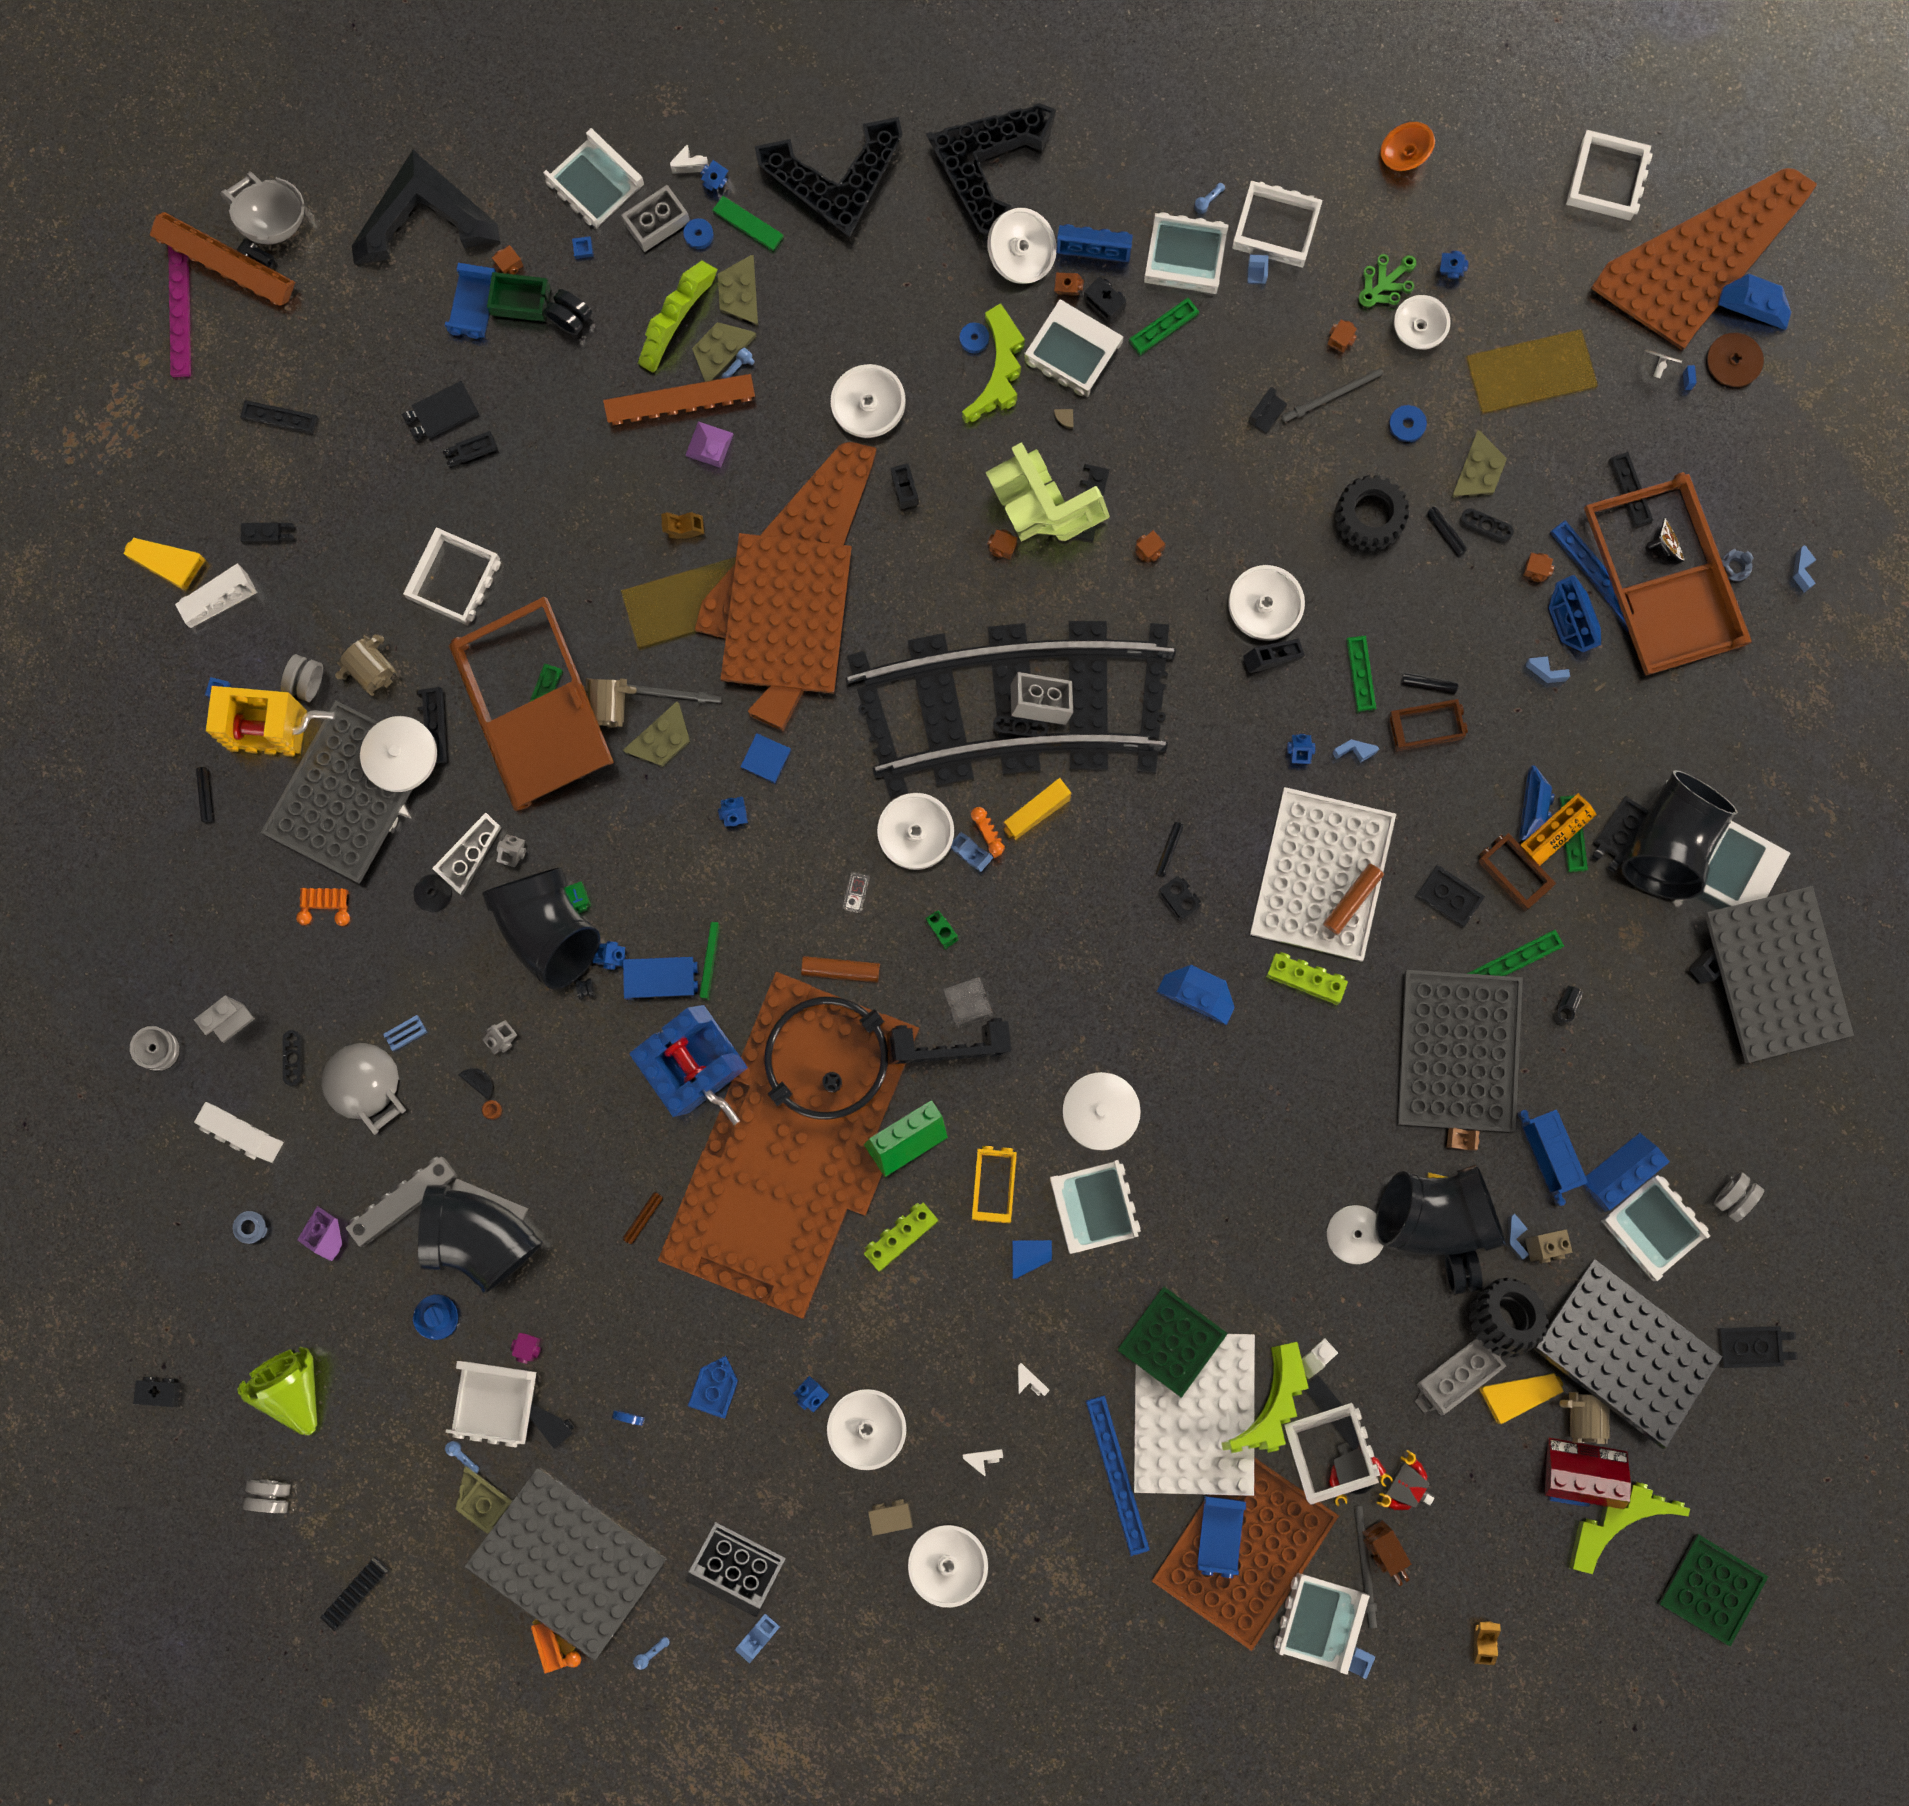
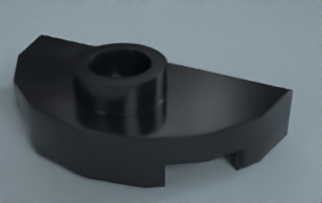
[458,1068,493,1099]

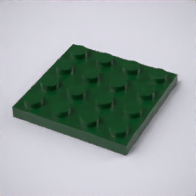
[1117,1286,1228,1398]
[1658,1534,1769,1647]

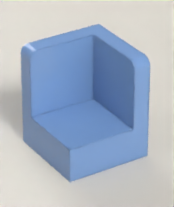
[1247,255,1269,284]
[1349,1647,1375,1679]

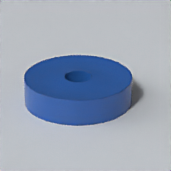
[684,218,714,249]
[960,323,989,353]
[612,1410,644,1426]

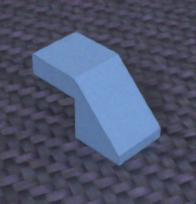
[1793,545,1816,592]
[1526,656,1570,683]
[1333,740,1379,763]
[950,832,993,872]
[1506,1214,1529,1260]
[735,1614,780,1663]

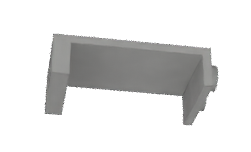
[194,995,255,1043]

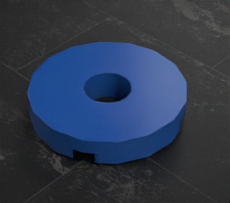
[1389,405,1427,442]

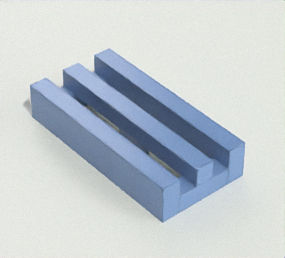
[383,1015,427,1052]

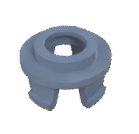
[1722,549,1754,581]
[233,1211,268,1244]

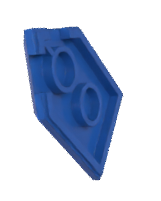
[688,1356,738,1419]

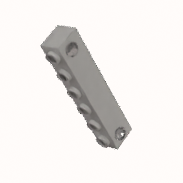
[346,1157,458,1247]

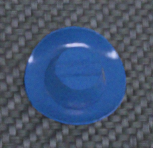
[413,1294,458,1340]

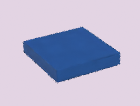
[741,733,791,783]

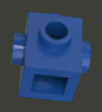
[700,160,729,191]
[1440,251,1469,279]
[1287,734,1315,764]
[718,797,748,827]
[593,941,625,970]
[793,1376,829,1413]

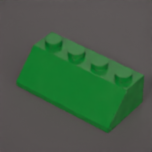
[864,1100,948,1177]

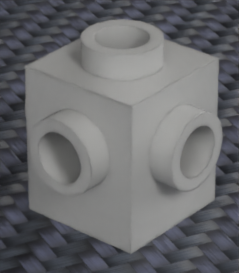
[497,835,526,867]
[482,1020,517,1054]

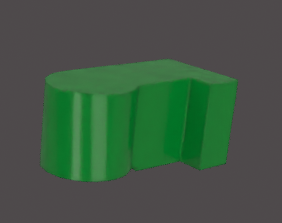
[925,910,959,950]

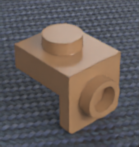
[1447,1128,1479,1151]

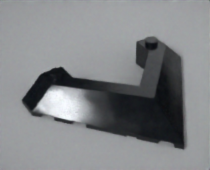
[926,103,1056,235]
[754,117,903,238]
[352,150,500,264]

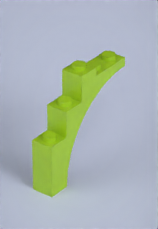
[637,261,718,372]
[962,303,1025,423]
[1221,1342,1309,1453]
[1569,1482,1690,1574]

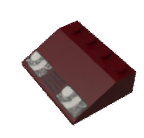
[1545,1438,1631,1509]

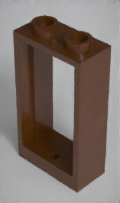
[1388,699,1468,752]
[1477,833,1556,912]

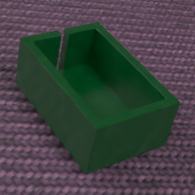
[487,272,551,322]

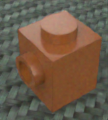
[492,245,523,275]
[1054,272,1084,296]
[1328,319,1357,353]
[987,529,1018,559]
[1135,530,1166,563]
[1523,553,1554,582]

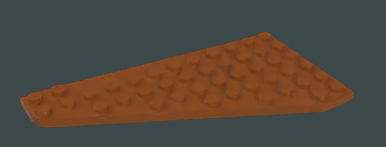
[1591,168,1817,351]
[695,442,876,639]

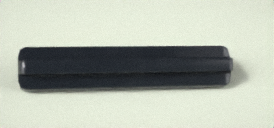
[1427,506,1467,555]
[1402,673,1459,693]
[196,767,212,823]
[1156,822,1184,876]

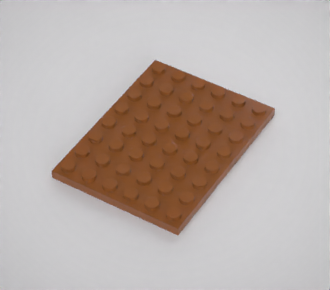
[721,533,852,694]
[1151,1457,1339,1651]

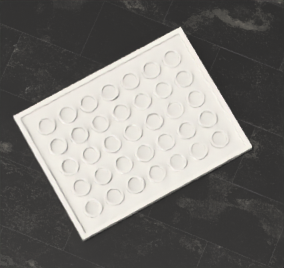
[1250,787,1396,962]
[1134,1334,1255,1496]

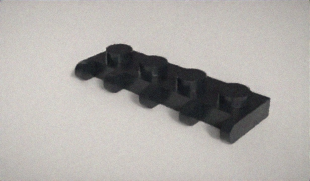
[1074,464,1110,541]
[416,687,447,764]

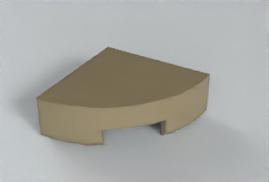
[1054,409,1073,429]

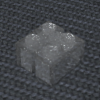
[943,977,993,1028]

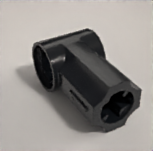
[237,238,275,269]
[1553,985,1583,1025]

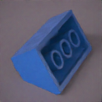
[1056,224,1133,263]
[1583,1133,1670,1212]

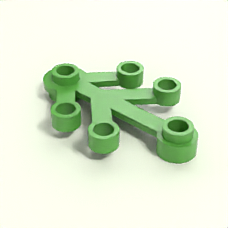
[1359,254,1416,307]

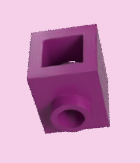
[510,1333,541,1364]

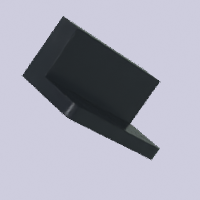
[1248,387,1287,433]

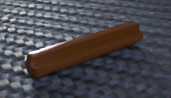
[623,1192,663,1244]

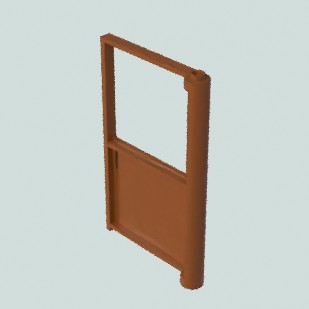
[1584,472,1752,676]
[449,597,614,811]

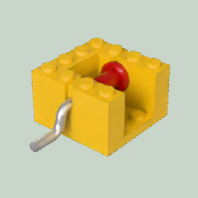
[206,686,335,756]

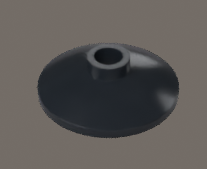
[414,874,452,912]

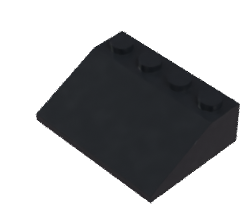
[685,1522,786,1617]

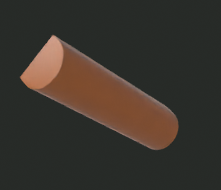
[1323,863,1384,936]
[801,956,880,983]

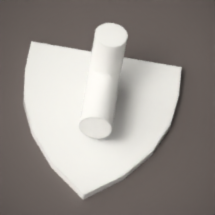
[1645,349,1682,378]

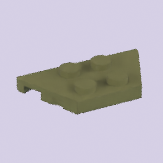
[718,255,758,326]
[692,322,756,382]
[1452,430,1507,498]
[623,702,690,767]
[456,1465,513,1534]

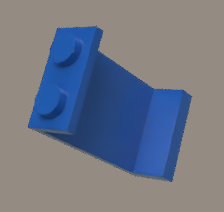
[445,263,496,339]
[623,957,699,1000]
[1197,1496,1246,1578]

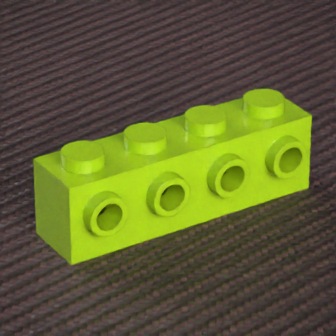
[1266,952,1348,1005]
[864,1202,939,1272]

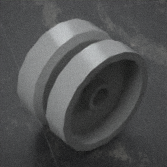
[281,654,323,702]
[130,1026,180,1071]
[1714,1172,1764,1222]
[242,1479,291,1513]

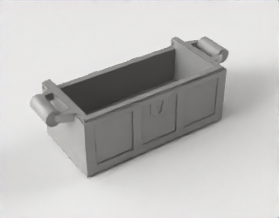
[1415,1337,1506,1416]

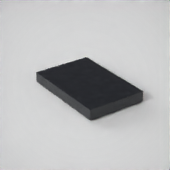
[1415,864,1485,928]

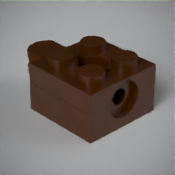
[1362,1520,1412,1587]

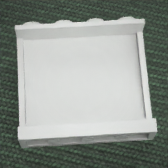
[446,1361,536,1447]

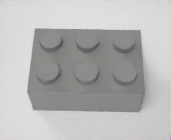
[621,185,690,252]
[1011,672,1073,725]

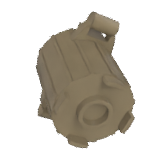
[335,634,397,696]
[583,678,637,727]
[1559,1392,1610,1444]

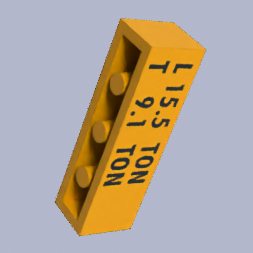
[1521,793,1597,866]

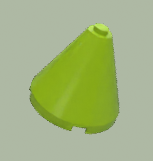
[237,1347,317,1436]

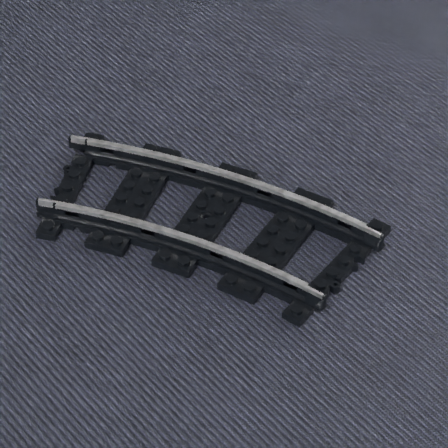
[845,621,1176,799]

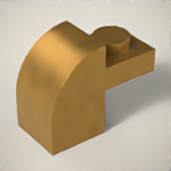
[661,512,704,539]
[1474,1621,1501,1665]

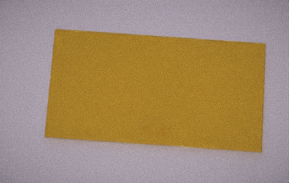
[1467,329,1598,414]
[621,557,736,648]

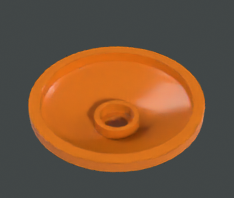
[1381,122,1435,171]

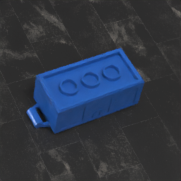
[1518,1110,1588,1206]

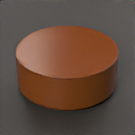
[482,1100,502,1120]

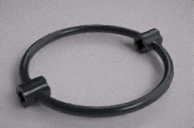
[764,997,888,1120]

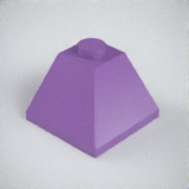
[686,421,733,468]
[297,1206,342,1261]

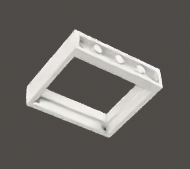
[1566,130,1652,221]
[1232,181,1322,268]
[403,528,501,626]
[1284,1403,1380,1505]

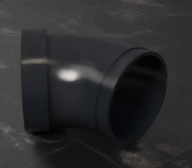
[1622,770,1738,900]
[482,867,600,990]
[1376,1164,1506,1255]
[418,1184,543,1294]

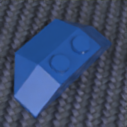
[1718,274,1791,330]
[1549,575,1601,652]
[1518,765,1554,844]
[1157,965,1235,1025]

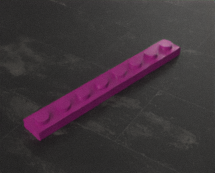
[168,245,191,377]

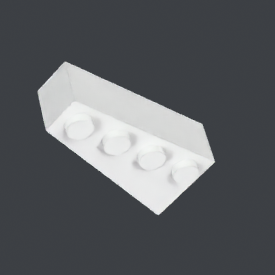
[175,563,257,628]
[432,813,501,896]
[194,1102,284,1163]

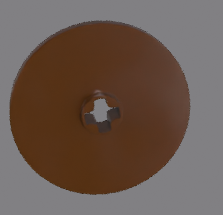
[1707,333,1764,387]

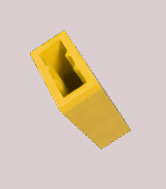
[123,538,205,591]
[1003,778,1071,840]
[1479,1374,1564,1424]

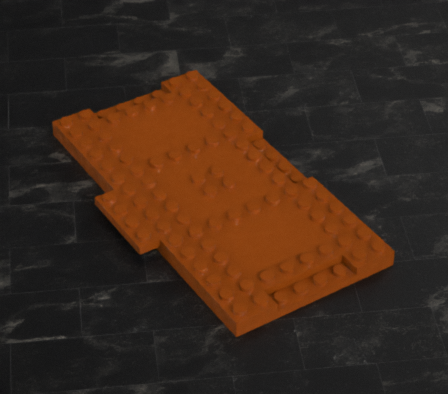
[658,972,920,1319]

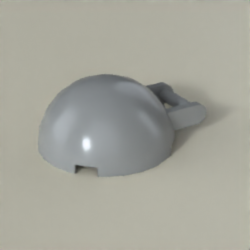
[220,172,304,244]
[322,1043,406,1135]

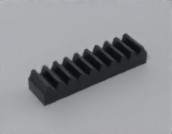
[320,1556,391,1631]

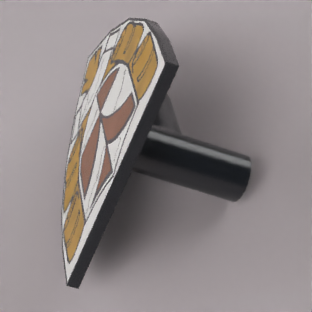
[1647,518,1685,561]

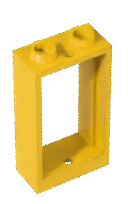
[972,1146,1017,1223]

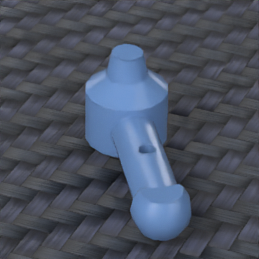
[1194,183,1225,214]
[721,348,755,379]
[445,1441,479,1473]
[633,1637,670,1670]

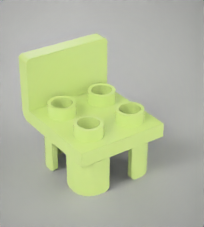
[985,442,1110,542]

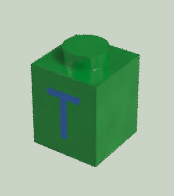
[565,882,591,913]

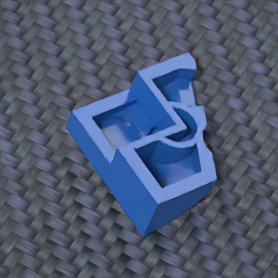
[1012,1240,1052,1279]

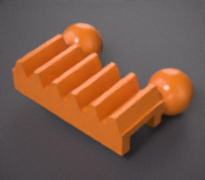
[971,807,1005,858]
[296,888,350,926]
[531,1623,581,1674]

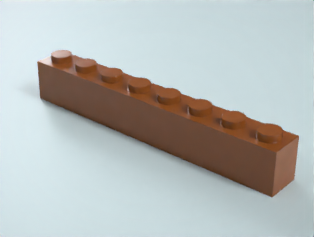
[150,212,295,305]
[603,374,755,425]

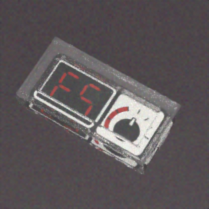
[842,872,870,914]

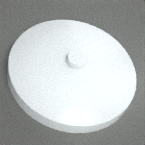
[988,208,1056,284]
[831,364,906,438]
[1229,565,1305,641]
[360,716,437,792]
[877,793,954,870]
[1063,1072,1140,1151]
[827,1389,906,1470]
[908,1525,988,1607]

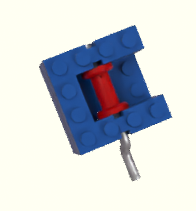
[629,1005,748,1125]

